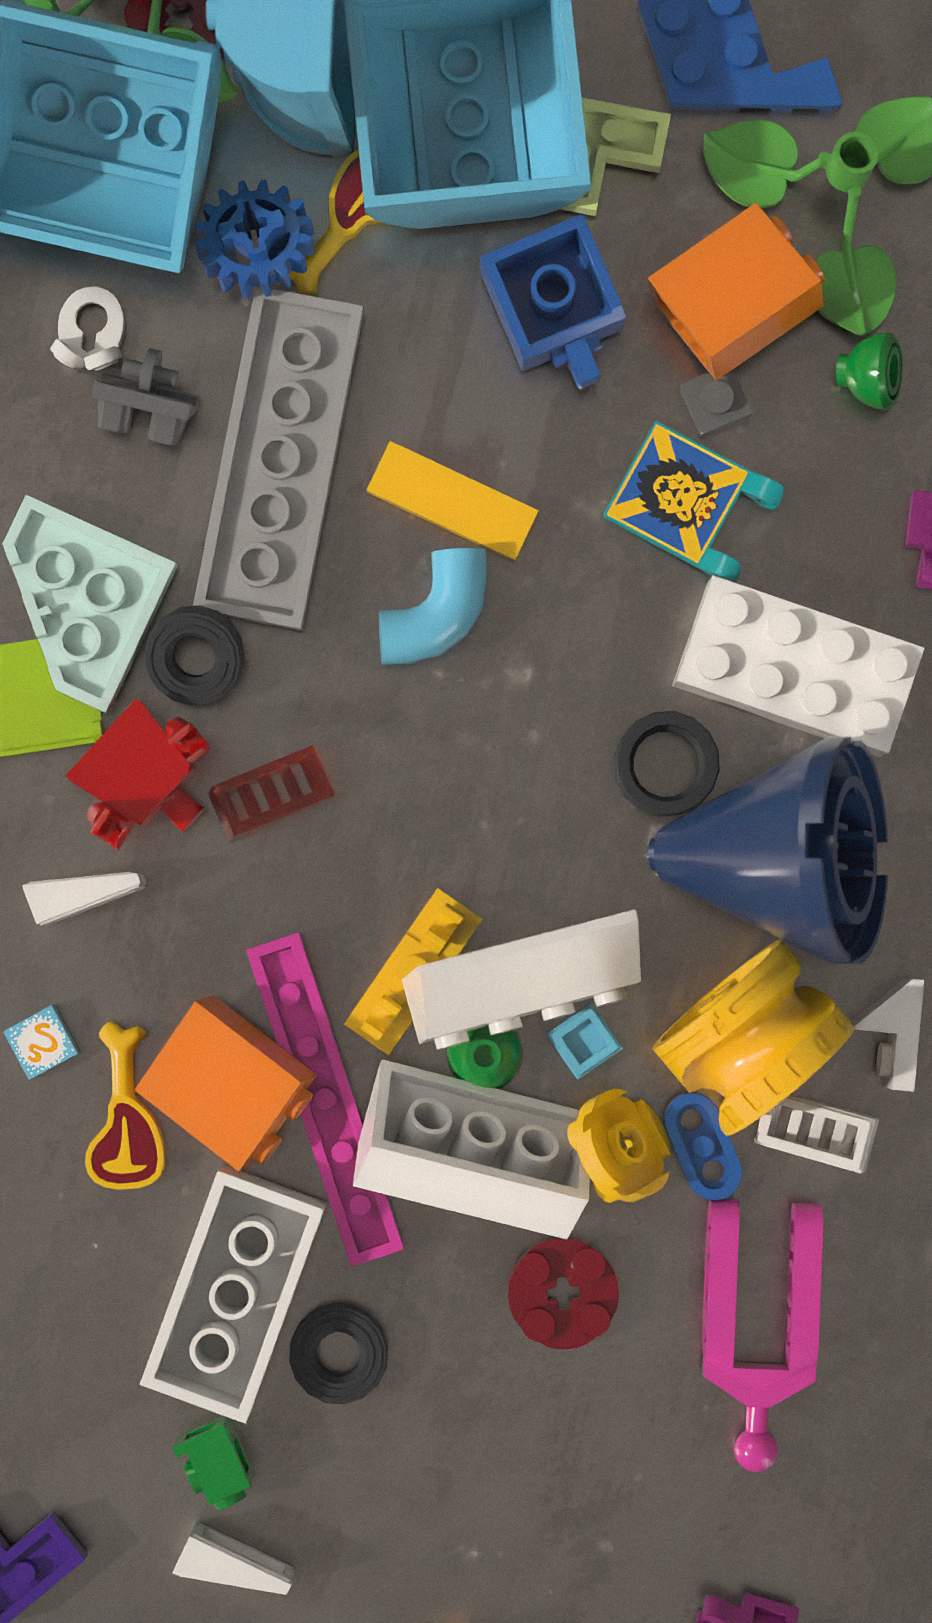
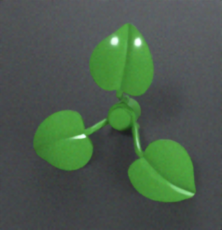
[702,97,932,335]

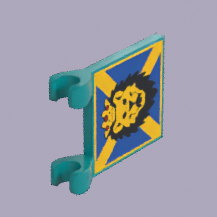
[603,421,784,583]

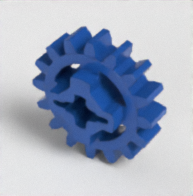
[194,180,315,298]

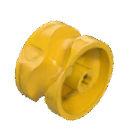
[652,940,855,1136]

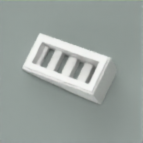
[22,872,148,926]
[754,1094,879,1173]
[172,1522,296,1595]

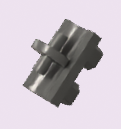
[91,348,200,445]

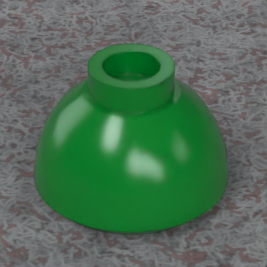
[836,332,903,410]
[446,1026,523,1089]

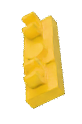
[344,888,483,1055]

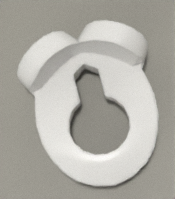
[50,286,125,371]

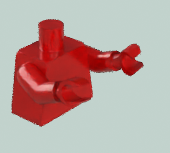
[65,698,212,851]

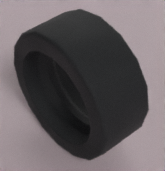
[613,711,720,817]

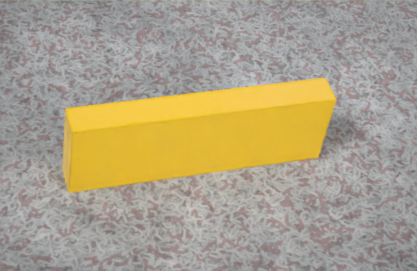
[367,441,539,562]

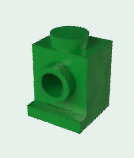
[172,1416,255,1511]

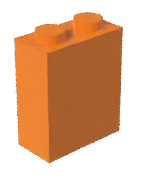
[648,203,825,381]
[134,995,317,1172]

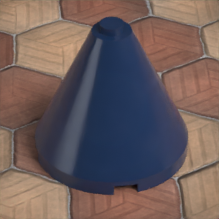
[648,736,888,964]

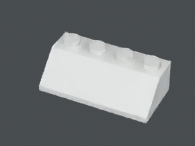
[402,909,641,1050]
[353,1059,590,1239]

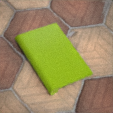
[0,639,104,757]

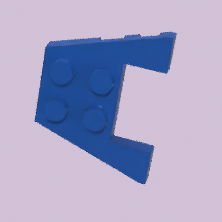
[636,0,843,112]

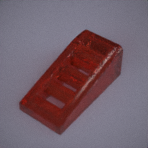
[208,745,334,842]

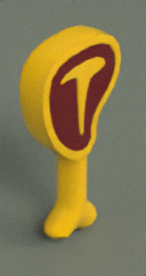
[289,149,385,297]
[85,1022,166,1190]

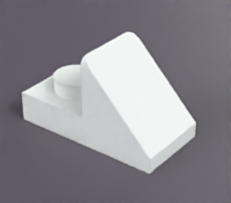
[851,978,924,1092]

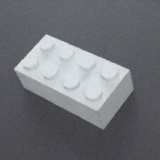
[672,575,925,757]
[140,1165,327,1424]

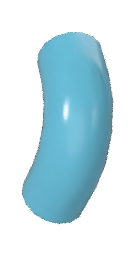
[379,548,488,665]

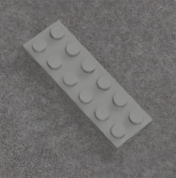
[193,287,364,631]

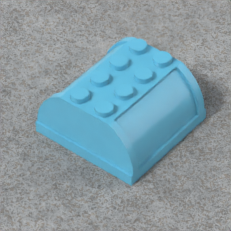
[0,0,221,273]
[206,0,355,157]
[344,0,591,229]

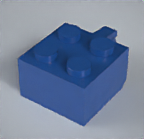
[480,214,626,390]

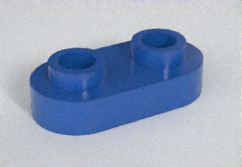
[664,1092,742,1200]

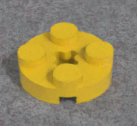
[567,1089,671,1203]

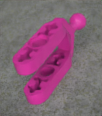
[702,1200,823,1473]

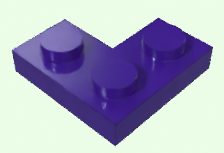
[0,1512,88,1623]

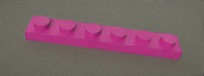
[246,932,405,1267]

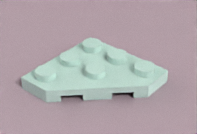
[3,495,178,715]

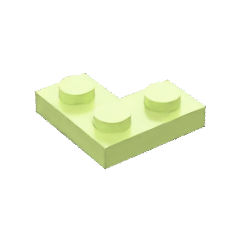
[561,97,671,216]

